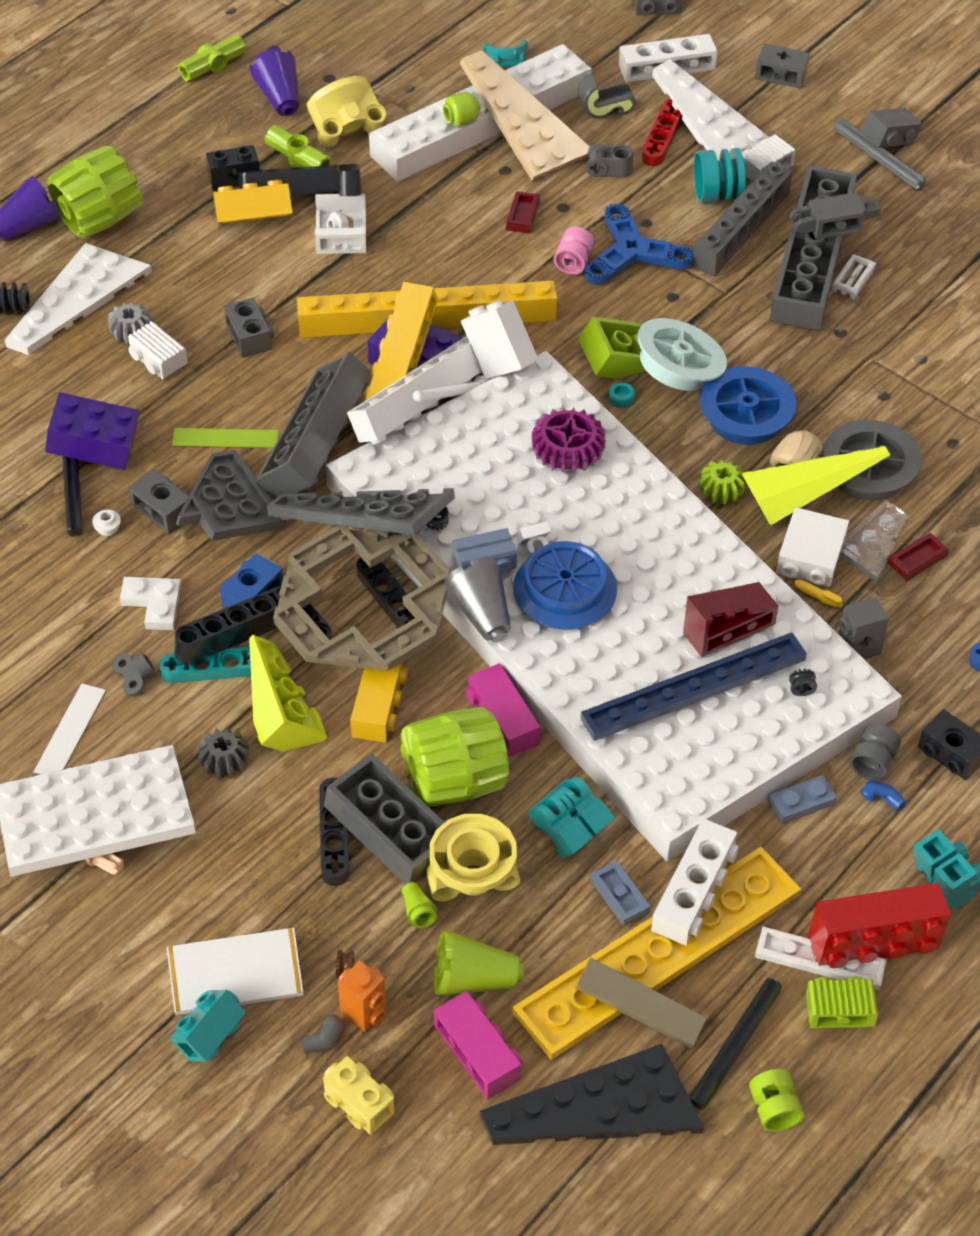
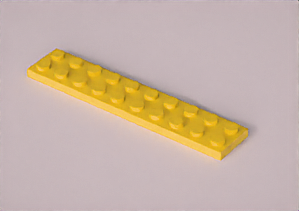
[512,847,801,1060]

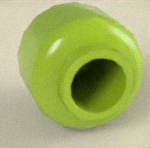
[443,91,481,127]

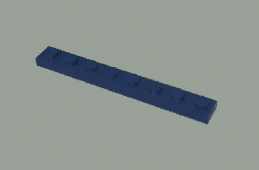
[580,632,807,741]

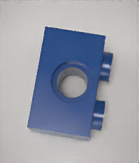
[220,553,284,608]

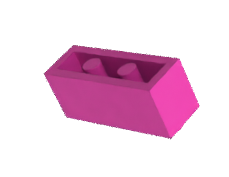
[466,663,541,757]
[434,991,523,1100]

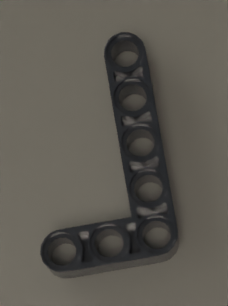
[238,164,362,196]
[174,585,332,664]

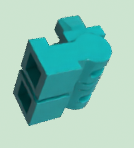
[527,777,615,858]
[914,829,980,909]

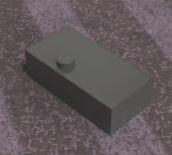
[324,753,445,885]

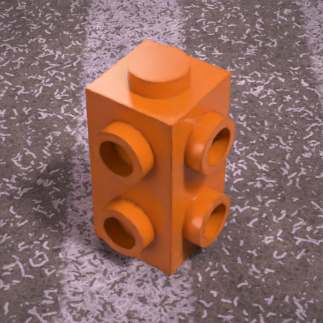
[338,960,386,1033]

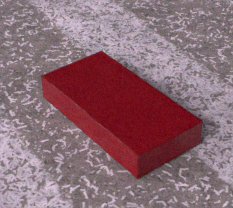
[506,191,540,234]
[888,533,949,581]

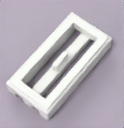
[831,254,876,300]

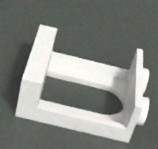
[315,194,366,254]

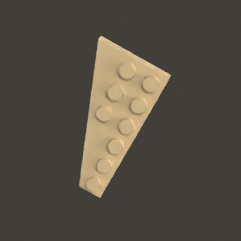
[460,50,590,181]

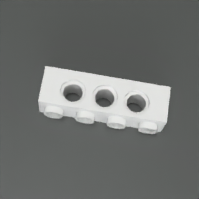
[619,34,717,82]
[651,818,740,945]

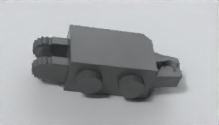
[789,192,881,239]

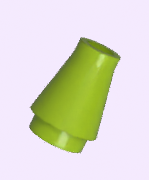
[401,882,437,929]

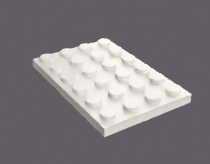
[0,745,196,877]

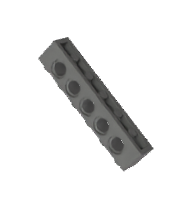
[693,162,793,277]

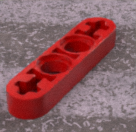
[642,99,683,166]

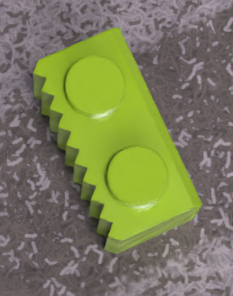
[806,976,878,1028]

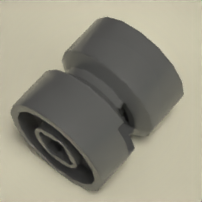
[850,723,901,781]

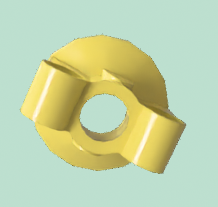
[307,76,386,147]
[426,814,521,902]

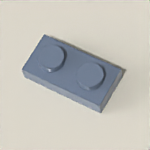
[768,775,837,824]
[590,861,651,927]

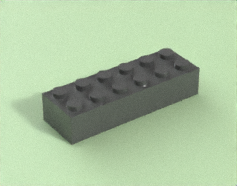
[255,351,372,499]

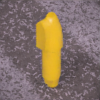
[794,579,843,608]

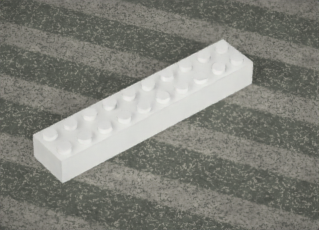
[369,44,591,182]

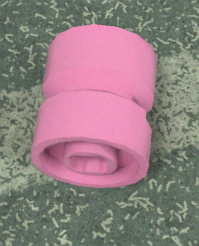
[554,227,594,275]

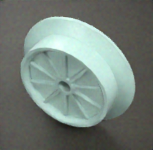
[638,318,727,391]

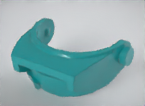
[483,39,528,67]

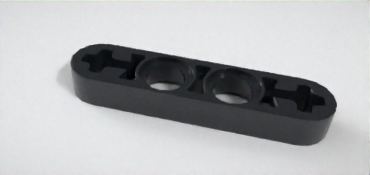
[357,557,415,628]
[319,778,349,886]

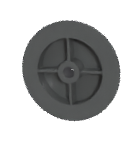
[823,420,921,500]

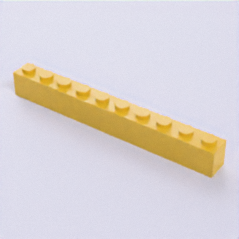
[297,281,557,338]

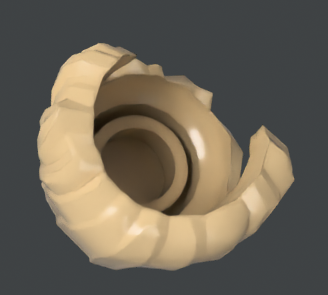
[769,430,823,467]

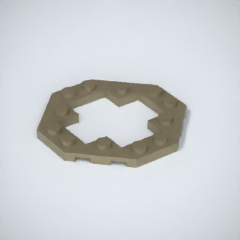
[273,525,450,671]

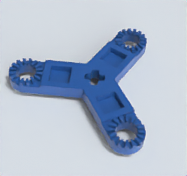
[585,203,694,285]

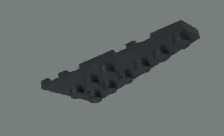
[480,1044,704,1145]

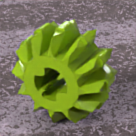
[699,459,746,506]

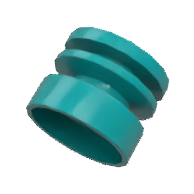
[694,148,746,203]

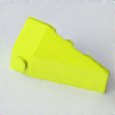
[249,635,327,752]

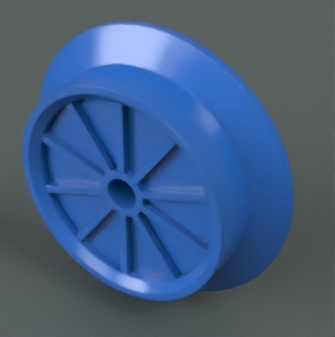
[700,366,796,445]
[513,541,617,630]

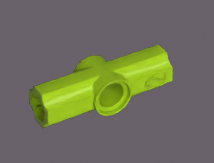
[178,34,246,82]
[265,125,332,167]

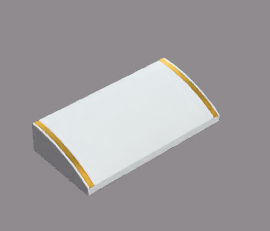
[167,928,304,1015]

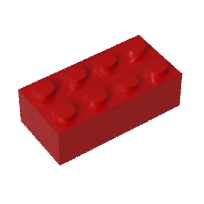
[807,883,951,968]

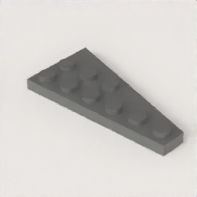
[267,488,455,536]

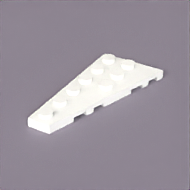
[652,59,770,161]
[5,243,152,355]

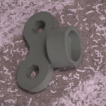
[112,652,155,696]

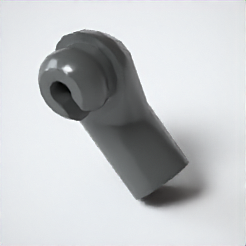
[302,1015,344,1054]

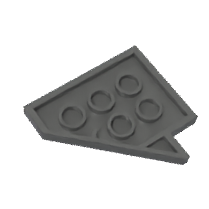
[176,450,287,541]

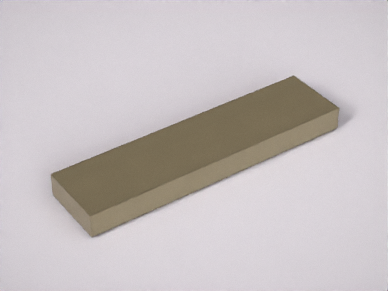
[576,958,706,1048]

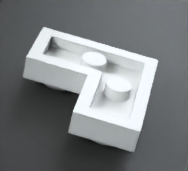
[120,577,181,630]

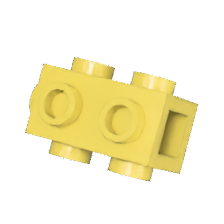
[323,1056,395,1135]

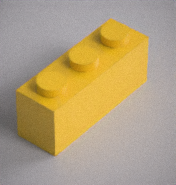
[213,180,292,225]
[350,662,408,743]

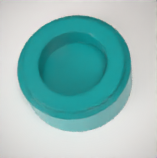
[609,383,635,408]

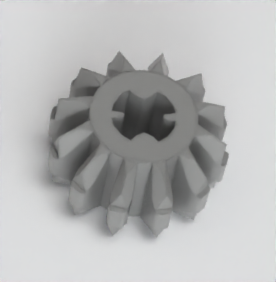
[108,301,152,345]

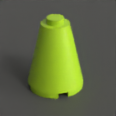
[434,931,524,996]

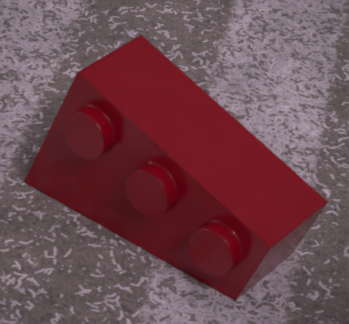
[683,582,779,657]

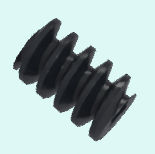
[0,282,30,315]

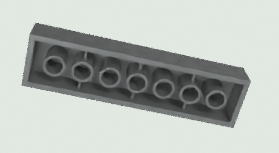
[769,165,857,330]

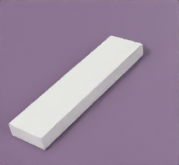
[755,927,887,991]

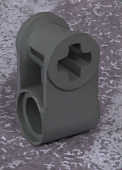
[586,144,633,178]

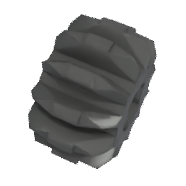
[198,727,249,778]

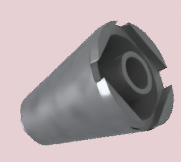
[445,558,511,643]

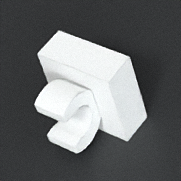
[515,521,551,555]

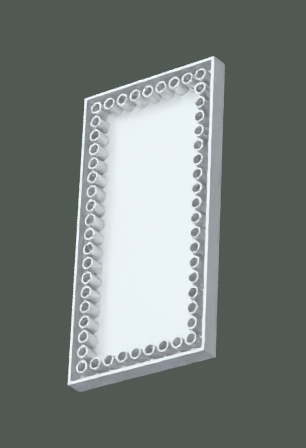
[326,351,902,862]

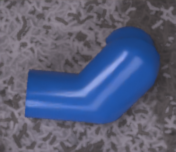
[861,780,907,812]

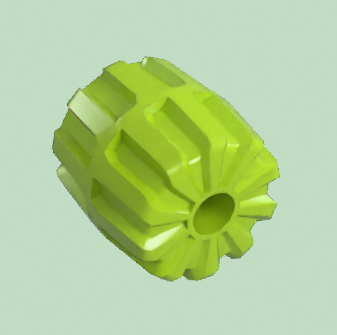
[47,146,143,238]
[401,707,509,807]

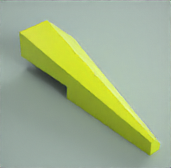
[742,446,890,526]

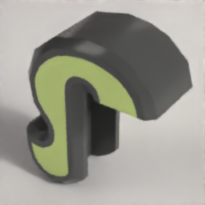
[578,73,636,117]

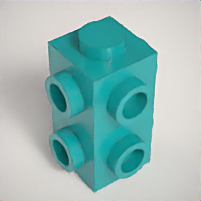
[170,990,246,1062]

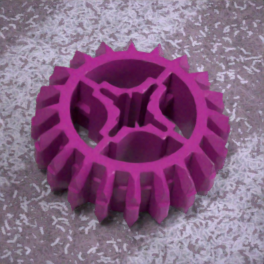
[532,407,606,473]

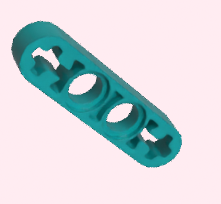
[159,647,251,683]

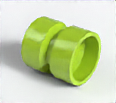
[749,1069,804,1132]

